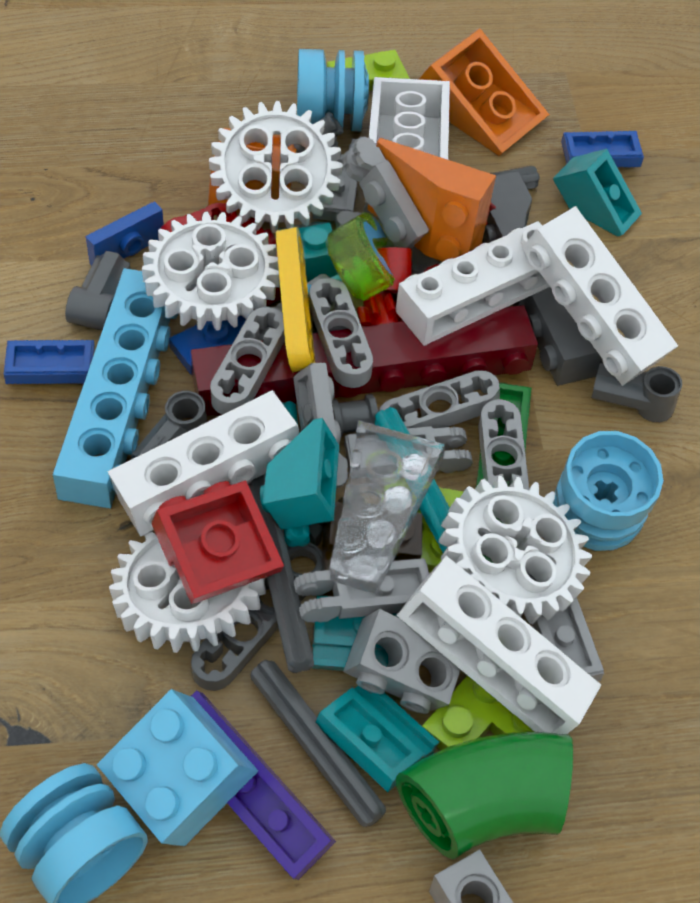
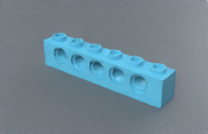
[53,268,178,509]

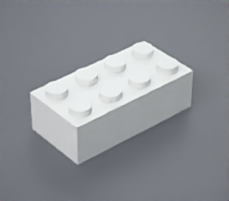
[365,77,450,203]

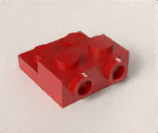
[152,480,284,605]

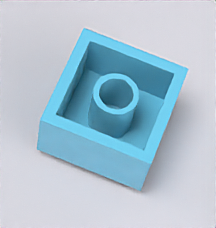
[97,689,258,846]

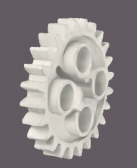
[209,101,343,233]
[142,212,280,330]
[439,476,592,624]
[109,531,267,653]

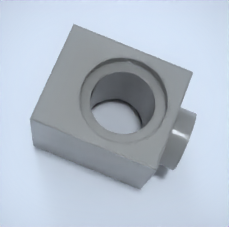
[429,849,513,903]

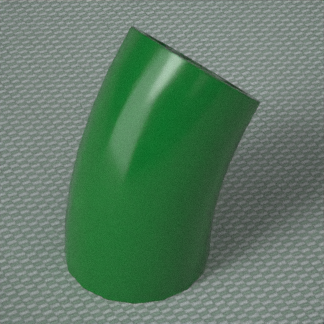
[396,732,573,860]

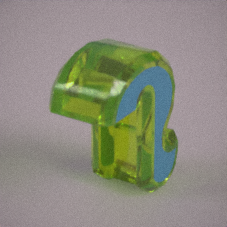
[326,212,395,301]

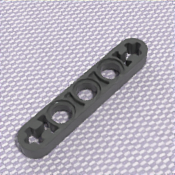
[191,523,323,691]

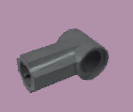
[65,251,131,331]
[591,362,682,423]
[131,391,208,459]

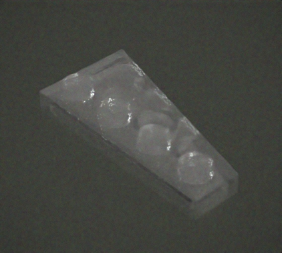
[330,420,445,595]

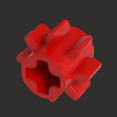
[356,291,403,327]

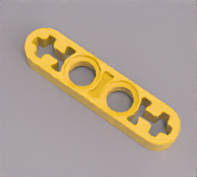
[276,227,315,372]

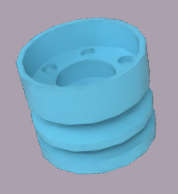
[297,49,369,132]
[553,431,664,551]
[0,763,148,903]

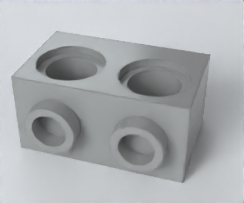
[343,609,461,714]

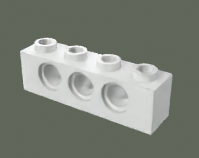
[522,206,678,386]
[107,390,300,537]
[397,555,601,734]

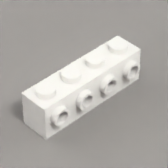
[396,221,550,346]

